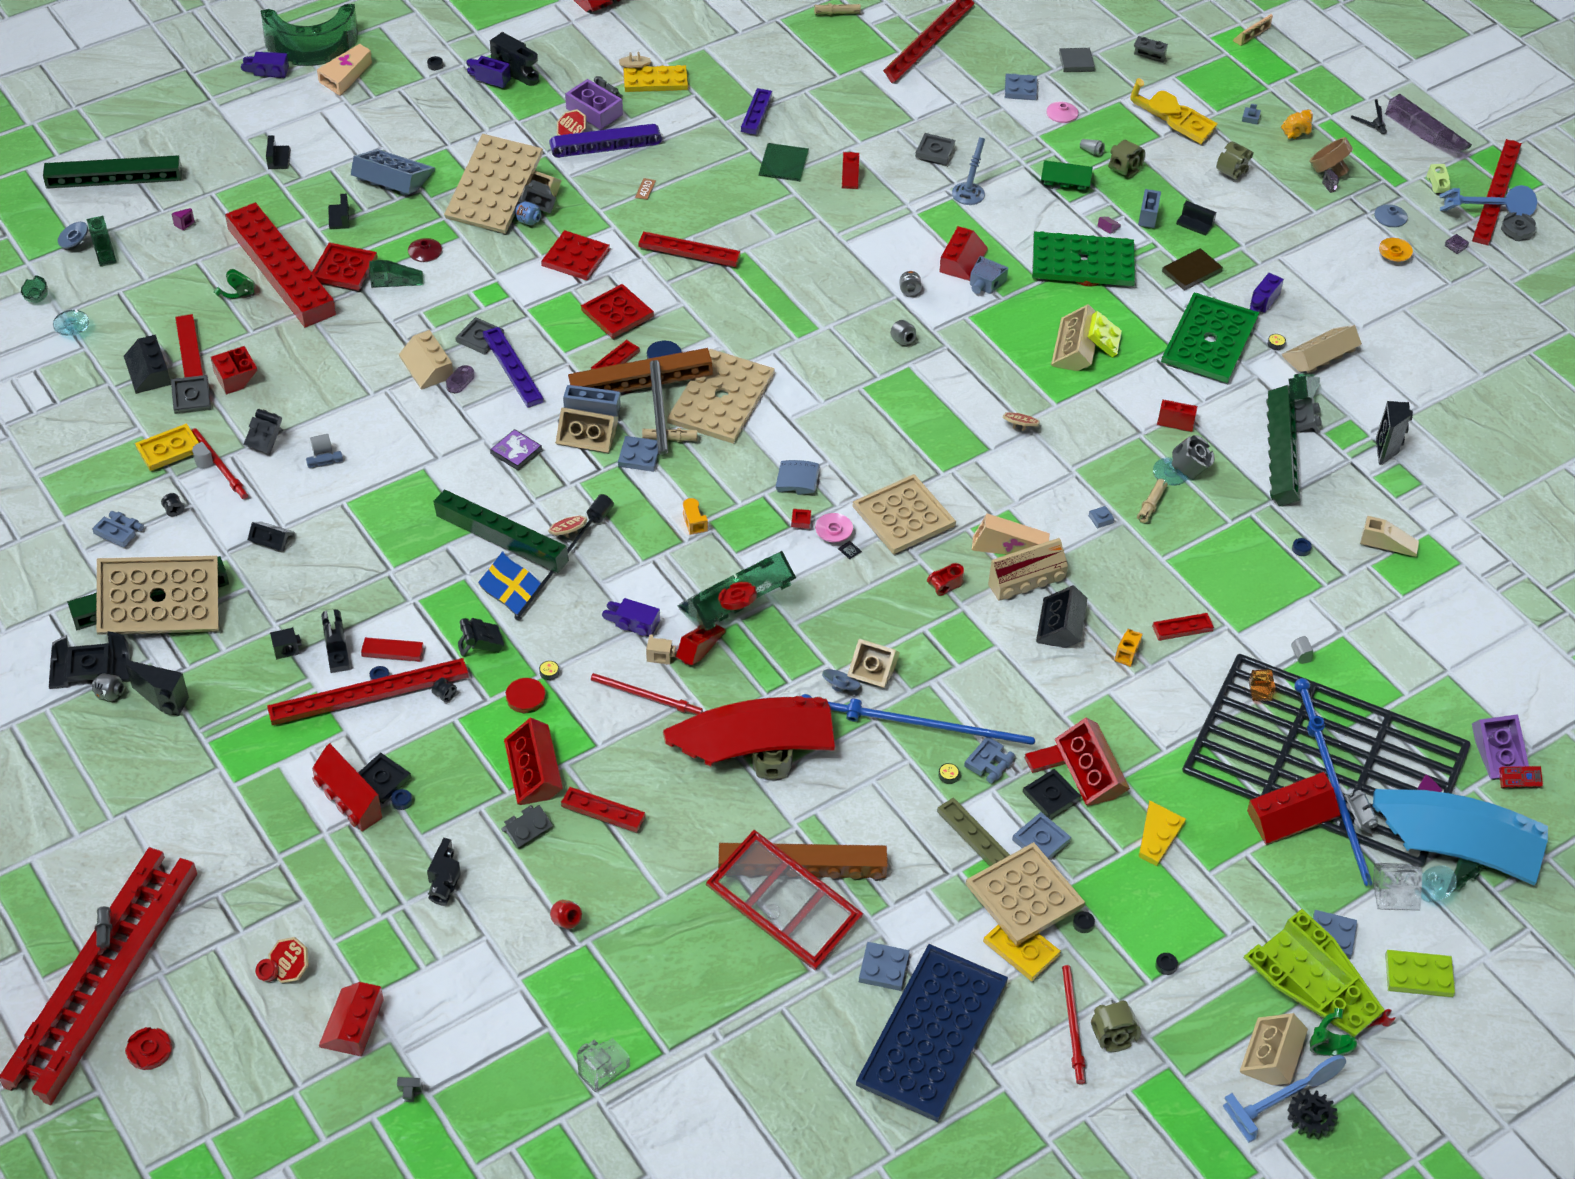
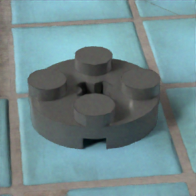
[1501,212,1536,241]

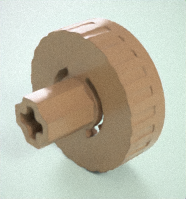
[1309,137,1353,178]

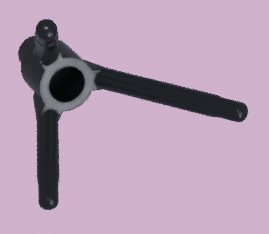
[1351,99,1387,134]

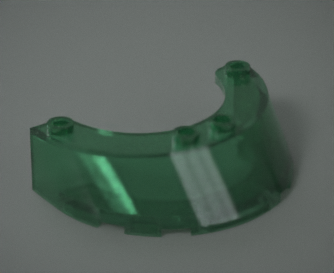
[260,4,358,66]
[677,551,796,631]

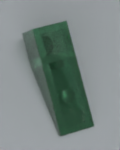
[369,260,423,288]

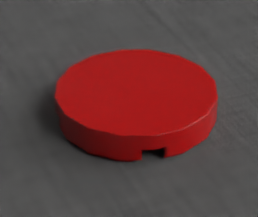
[718,582,757,610]
[505,678,546,713]
[125,1027,172,1070]

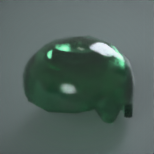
[21,275,48,303]

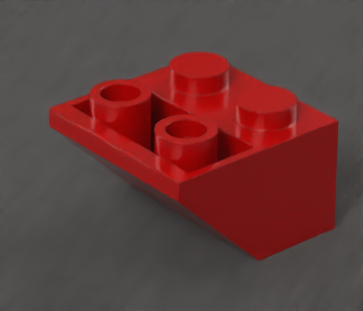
[211,346,258,395]

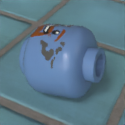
[515,201,541,226]

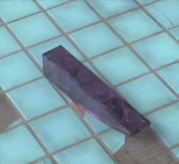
[1385,94,1472,153]

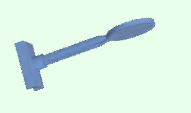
[1440,185,1537,216]
[1223,1055,1346,1143]

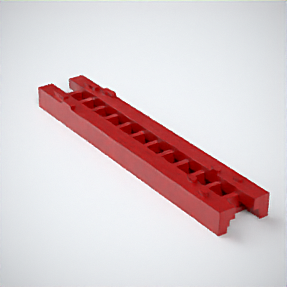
[0,847,197,1106]

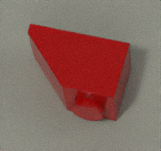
[842,152,860,189]

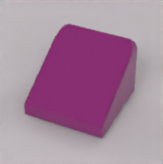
[172,208,195,231]
[1098,217,1121,234]
[1417,774,1442,792]

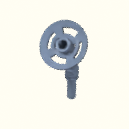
[952,137,985,205]

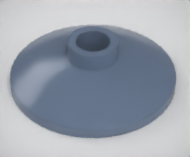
[1374,204,1408,227]
[58,221,88,248]
[822,669,860,692]

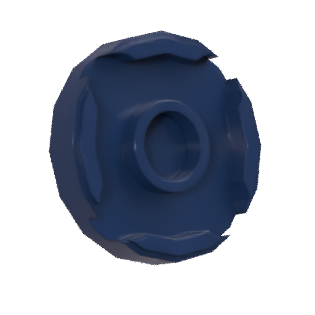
[646,340,682,359]

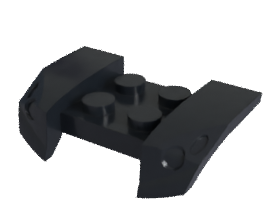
[48,631,131,689]

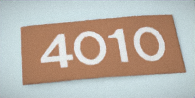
[635,178,656,199]

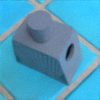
[970,256,1008,294]

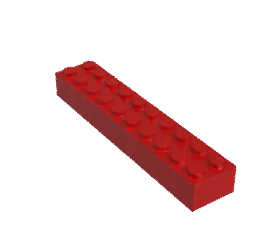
[225,202,336,328]

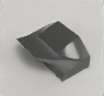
[519,180,556,214]

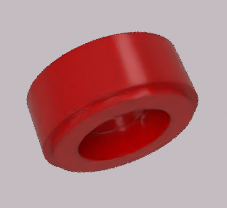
[255,959,279,982]

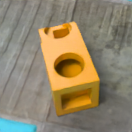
[683,498,708,535]
[1114,629,1143,667]

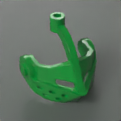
[213,269,255,298]
[1309,1008,1357,1056]

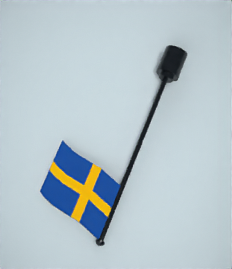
[478,494,614,621]

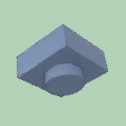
[1088,506,1114,529]

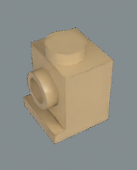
[646,635,676,665]

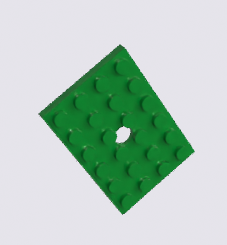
[1032,231,1135,286]
[1161,292,1260,383]

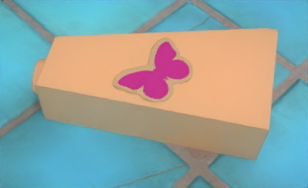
[317,44,372,96]
[972,513,1050,555]

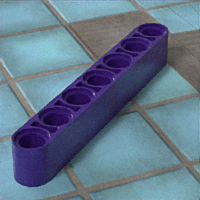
[549,124,662,158]

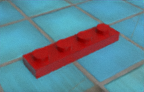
[561,787,645,833]

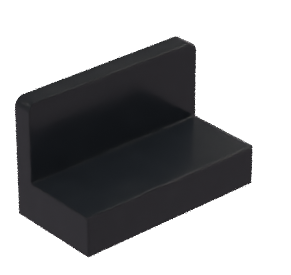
[266,135,290,169]
[328,193,350,230]
[1176,200,1217,236]
[247,521,295,551]

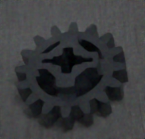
[1287,1090,1338,1139]

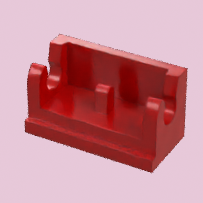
[1157,399,1198,432]

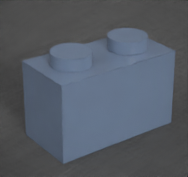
[1138,189,1161,228]

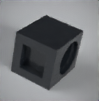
[270,627,302,660]

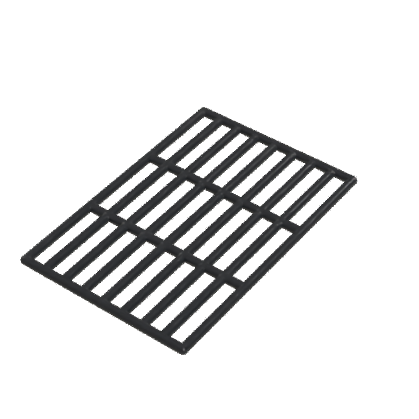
[1182,654,1471,867]

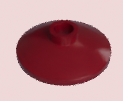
[408,238,442,262]

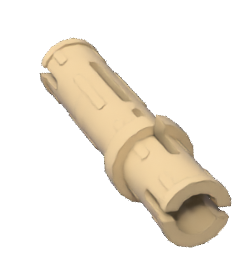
[814,3,861,16]
[642,428,697,442]
[1137,479,1168,523]

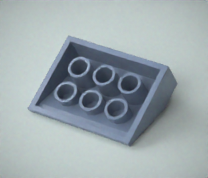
[351,149,435,195]

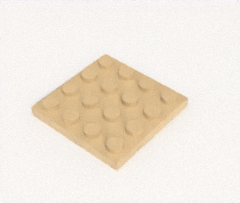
[852,474,956,555]
[966,842,1085,946]

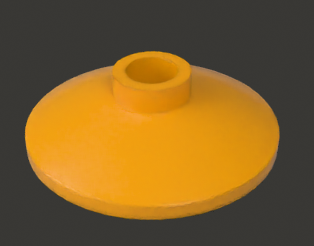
[1379,238,1413,262]

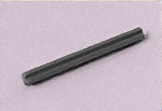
[650,360,668,455]

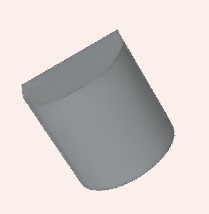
[310,434,332,455]
[192,442,213,469]
[1291,636,1313,664]

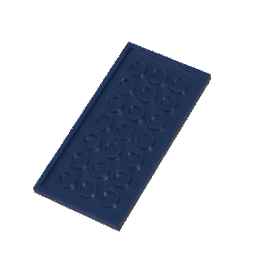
[856,944,1008,1122]

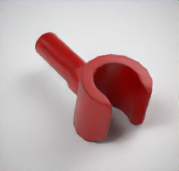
[1366,1009,1396,1028]

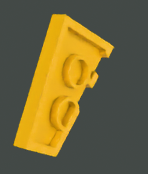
[1139,800,1186,866]

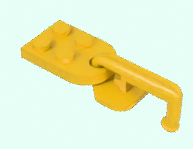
[1130,78,1218,144]

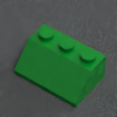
[1041,160,1093,190]

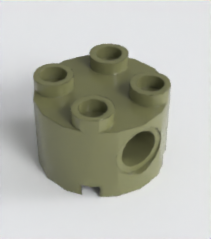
[1108,140,1145,178]
[1216,141,1254,180]
[752,749,793,779]
[1091,1000,1141,1052]

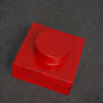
[791,509,811,529]

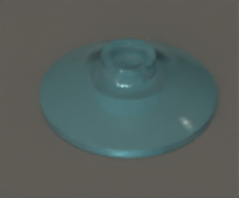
[53,310,89,336]
[1153,458,1188,486]
[1416,865,1457,902]

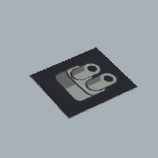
[837,541,862,560]

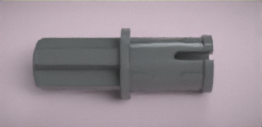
[94,906,113,949]

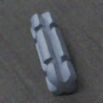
[306,451,343,468]

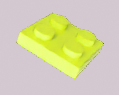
[1088,311,1122,358]

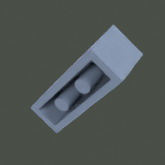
[563,385,621,417]

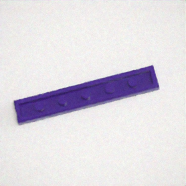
[483,327,544,408]

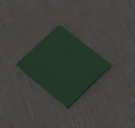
[759,143,809,182]

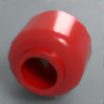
[550,899,582,929]

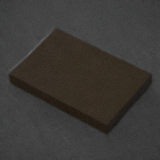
[1162,248,1223,290]

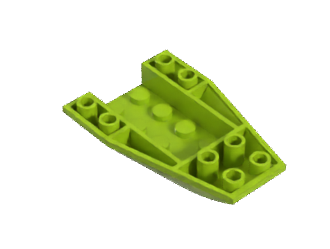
[1243,909,1385,1037]

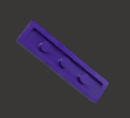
[741,88,772,135]

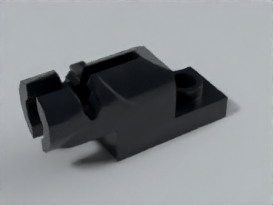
[321,609,350,673]
[427,837,461,906]

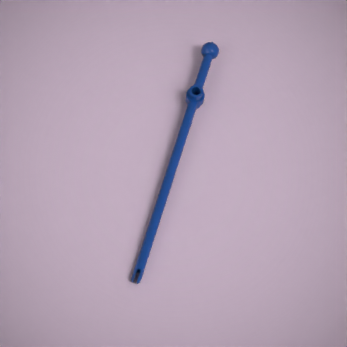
[1294,678,1372,886]
[801,694,1035,745]

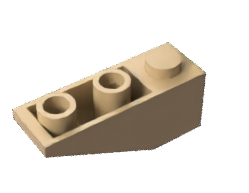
[1360,516,1419,557]

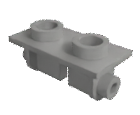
[1344,790,1378,834]

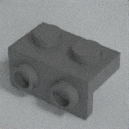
[1134,36,1168,63]
[1295,397,1322,433]
[501,805,553,848]

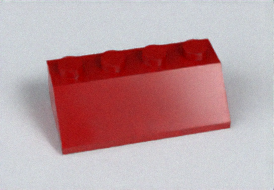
[504,717,563,805]
[1054,717,1130,806]
[312,743,382,832]
[1247,772,1340,845]

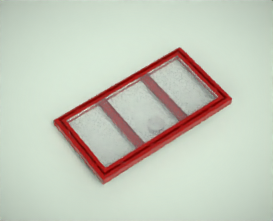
[706,829,864,971]

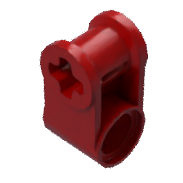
[927,563,964,596]

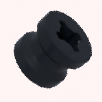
[161,493,184,517]
[431,677,457,702]

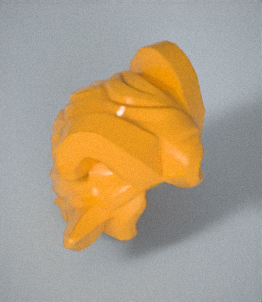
[1281,109,1313,139]

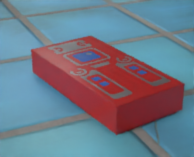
[1499,766,1543,788]

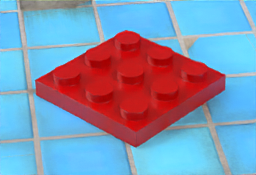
[541,230,610,281]
[312,242,378,290]
[581,284,654,339]

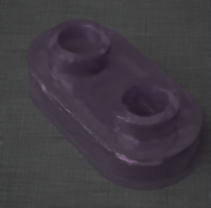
[446,365,474,394]

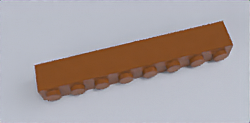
[568,348,713,392]
[718,843,887,879]

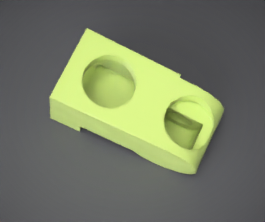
[1426,164,1450,193]

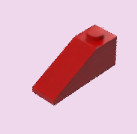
[676,621,726,665]

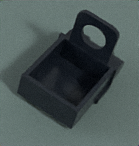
[243,409,284,455]
[458,618,504,656]

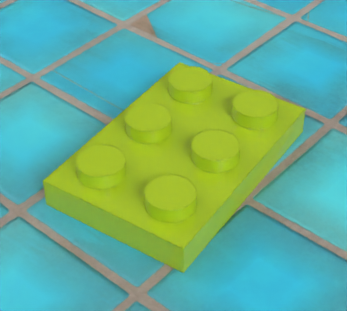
[1385,950,1455,998]

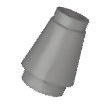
[1080,139,1105,156]

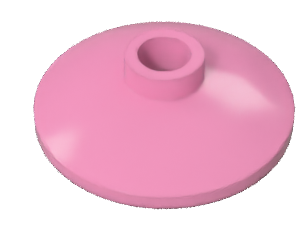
[1047,102,1078,123]
[815,513,853,542]

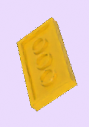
[623,65,688,92]

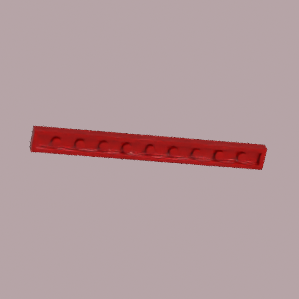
[883,0,975,83]
[1472,139,1522,246]
[267,658,469,726]

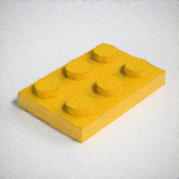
[135,423,199,471]
[983,925,1061,981]

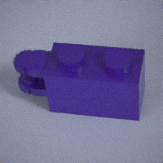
[241,51,289,78]
[466,55,511,88]
[1250,273,1284,313]
[602,598,660,637]

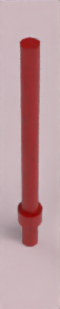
[191,428,248,499]
[591,673,703,715]
[1062,965,1085,1084]

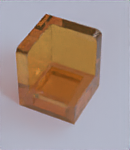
[1249,670,1275,701]

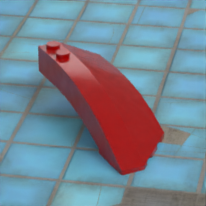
[663,696,835,767]

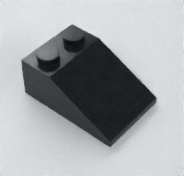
[125,660,189,716]

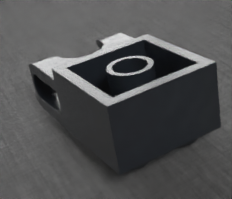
[489,32,539,86]

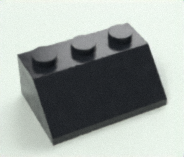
[124,334,171,394]
[1376,401,1413,465]
[1036,585,1088,648]

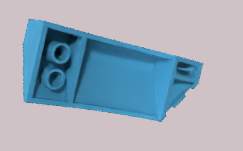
[1373,789,1548,885]

